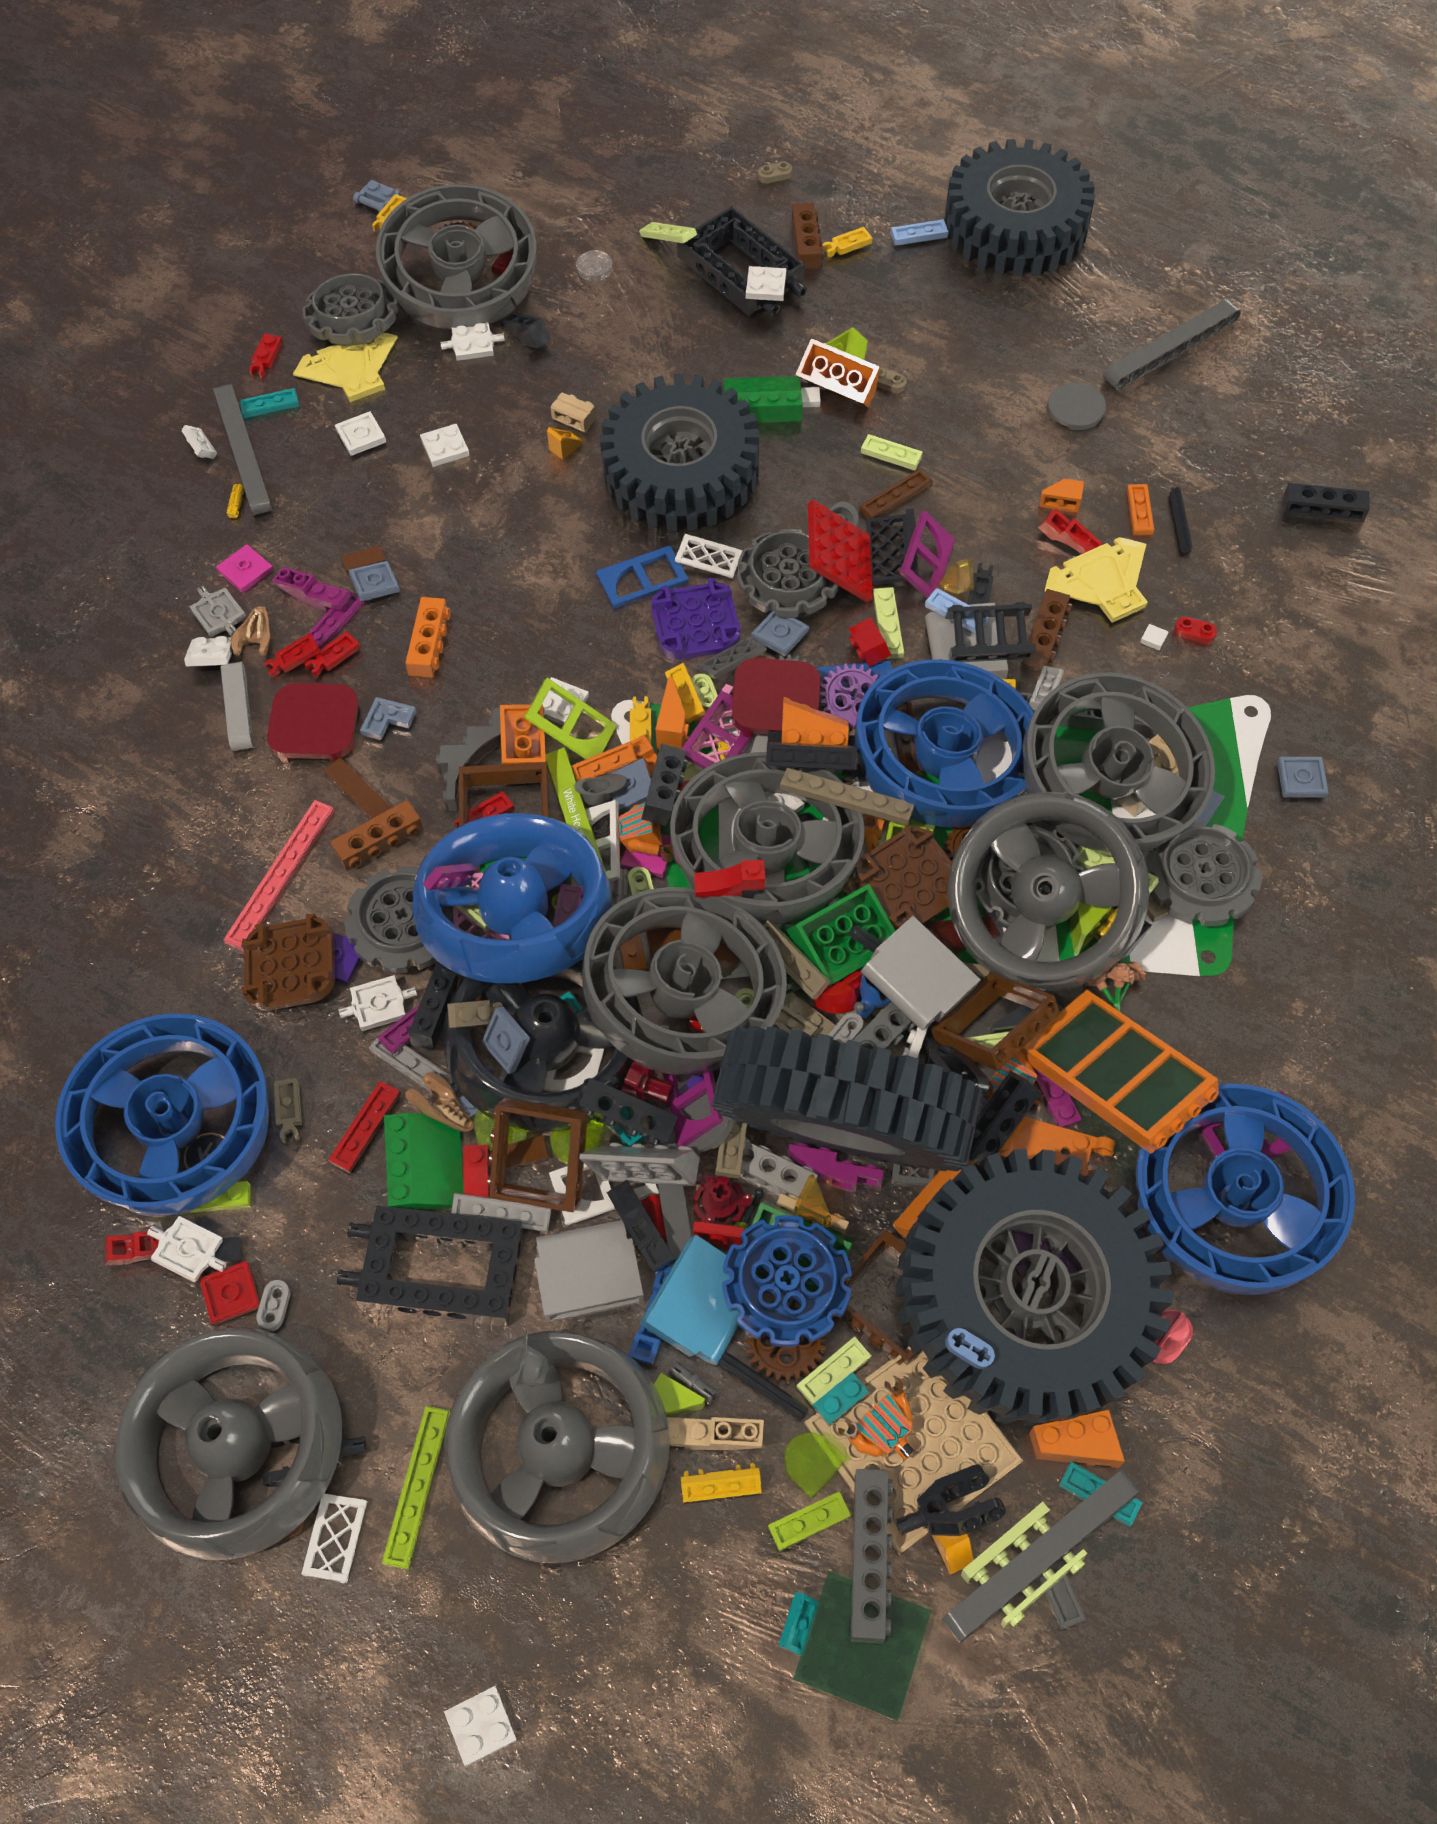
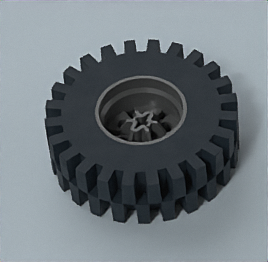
[944,139,1095,276]
[600,374,759,531]

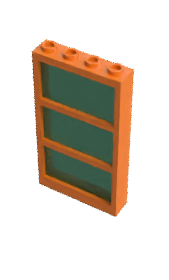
[1021,990,1219,1154]

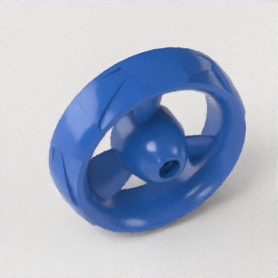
[855,659,1034,828]
[413,813,612,983]
[55,1014,269,1217]
[1135,1084,1355,1295]

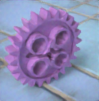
[819,663,878,732]

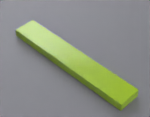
[382,1406,450,1570]

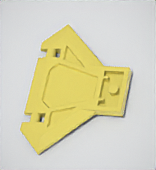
[293,332,398,402]
[1044,537,1148,623]

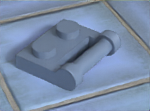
[353,180,401,212]

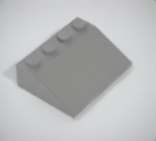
[579,1143,700,1186]

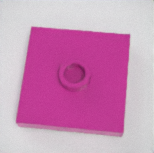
[216,544,274,593]
[620,834,671,878]

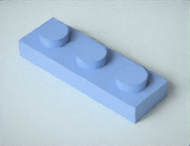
[891,219,948,246]
[925,588,990,634]

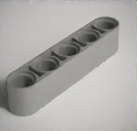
[221,662,254,752]

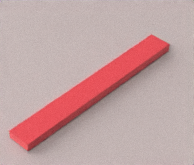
[224,800,335,951]

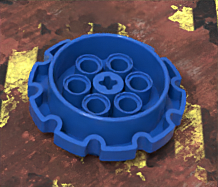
[722,1215,852,1347]

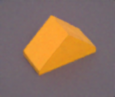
[547,427,584,460]
[932,1534,974,1575]

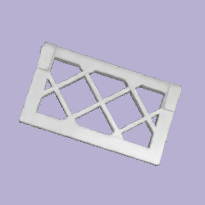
[675,534,743,579]
[301,1494,368,1583]

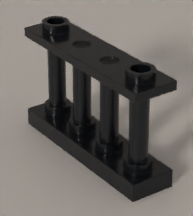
[945,602,1036,662]
[766,731,856,770]

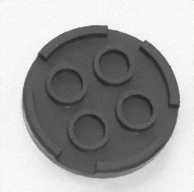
[1047,383,1106,430]
[683,1083,735,1153]

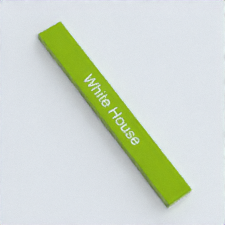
[545,747,608,879]

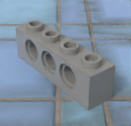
[740,1137,818,1204]

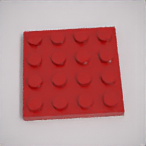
[807,499,873,603]

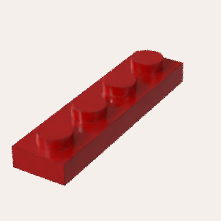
[328,1081,401,1173]

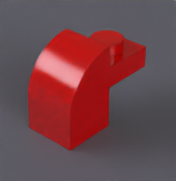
[814,970,863,1014]

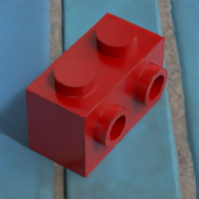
[848,617,891,667]

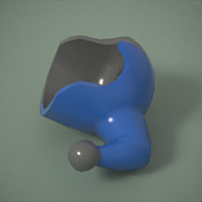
[854,975,891,1019]

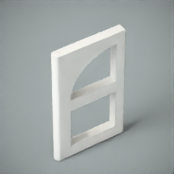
[571,800,620,887]
[499,1046,604,1092]
[549,1143,659,1226]

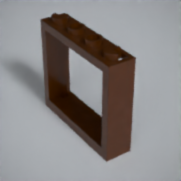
[459,762,549,827]
[930,973,1060,1071]
[487,1098,588,1213]
[843,1230,917,1365]

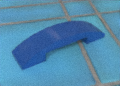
[628,1266,672,1365]

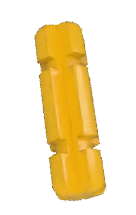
[226,484,245,518]

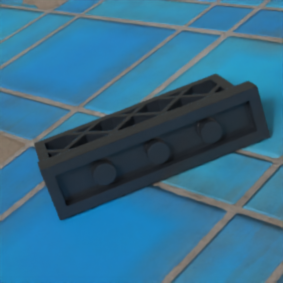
[867,509,919,585]

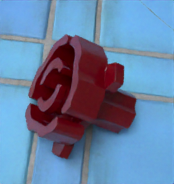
[622,1061,674,1104]
[693,1172,752,1226]

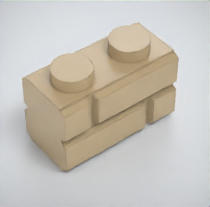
[551,392,596,433]

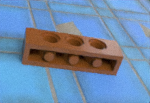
[330,800,424,871]

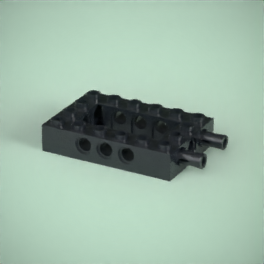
[677,206,807,316]
[337,1205,525,1327]

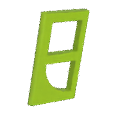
[524,677,617,760]

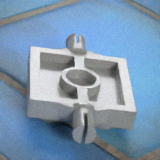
[189,586,247,638]

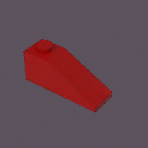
[463,1144,491,1197]

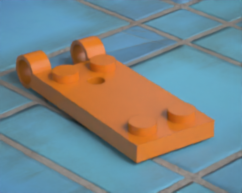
[999,1116,1116,1188]

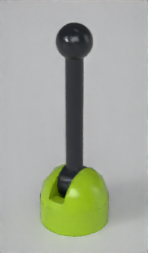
[734,1187,764,1230]

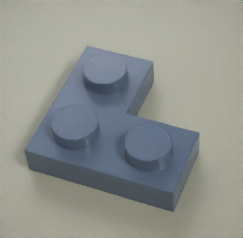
[360,697,417,740]

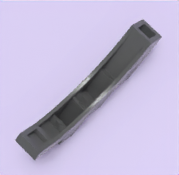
[436,707,546,811]

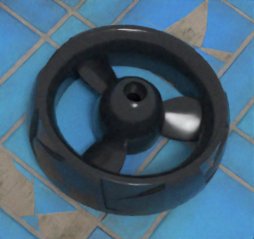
[443,958,643,1132]

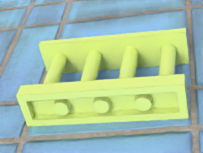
[961,1502,1087,1628]

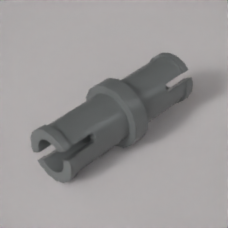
[668,1361,719,1405]

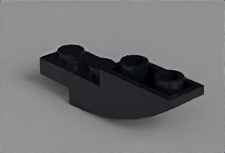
[606,1180,676,1273]

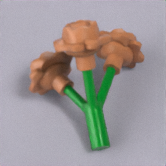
[1084,961,1146,1012]

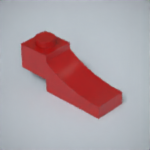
[1038,508,1104,554]
[694,860,765,897]
[104,1230,166,1266]

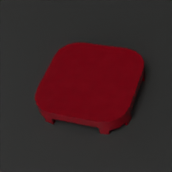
[731,658,820,738]
[267,683,360,764]

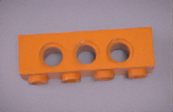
[405,597,450,678]

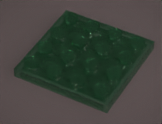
[793,1571,931,1722]

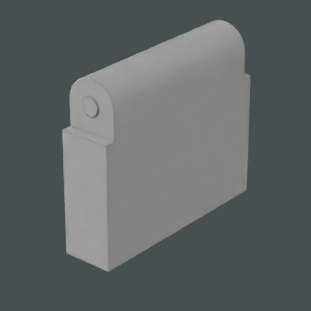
[925,603,1008,679]
[861,916,981,1031]
[534,1220,644,1323]

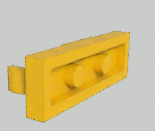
[665,663,706,723]
[681,1463,761,1503]

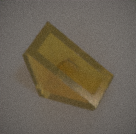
[938,558,974,594]
[794,1174,832,1228]

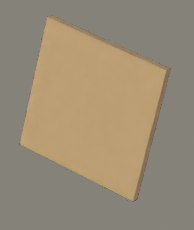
[804,1346,1023,1556]

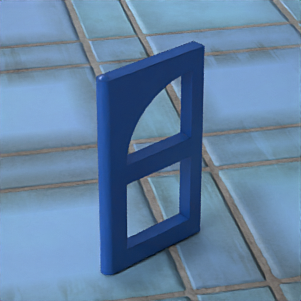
[595,545,688,609]

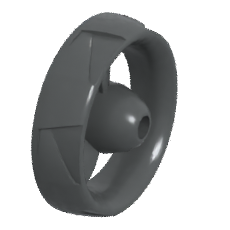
[376,184,537,330]
[1023,672,1215,855]
[670,752,864,924]
[947,792,1149,990]
[582,887,787,1075]
[113,1327,342,1560]
[444,1331,670,1563]

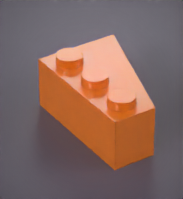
[782,697,849,746]
[1029,1410,1125,1468]

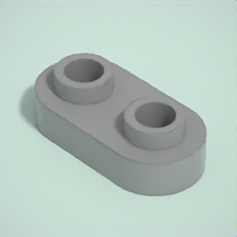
[829,1013,864,1043]
[256,1280,291,1331]

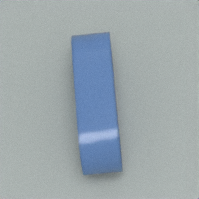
[945,1328,995,1369]

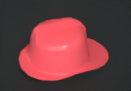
[1152,1309,1193,1365]

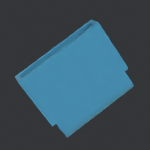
[639,1235,740,1365]

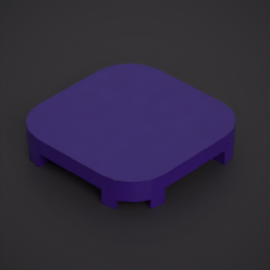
[651,578,740,660]

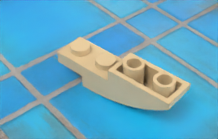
[667,1417,764,1450]

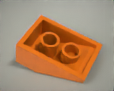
[656,677,689,753]
[500,704,546,773]

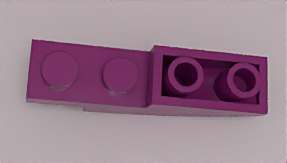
[272,567,351,611]
[788,1143,884,1192]

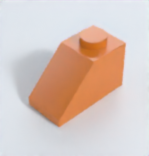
[1039,479,1084,513]

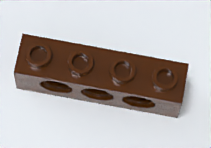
[792,203,824,269]
[1022,589,1072,669]

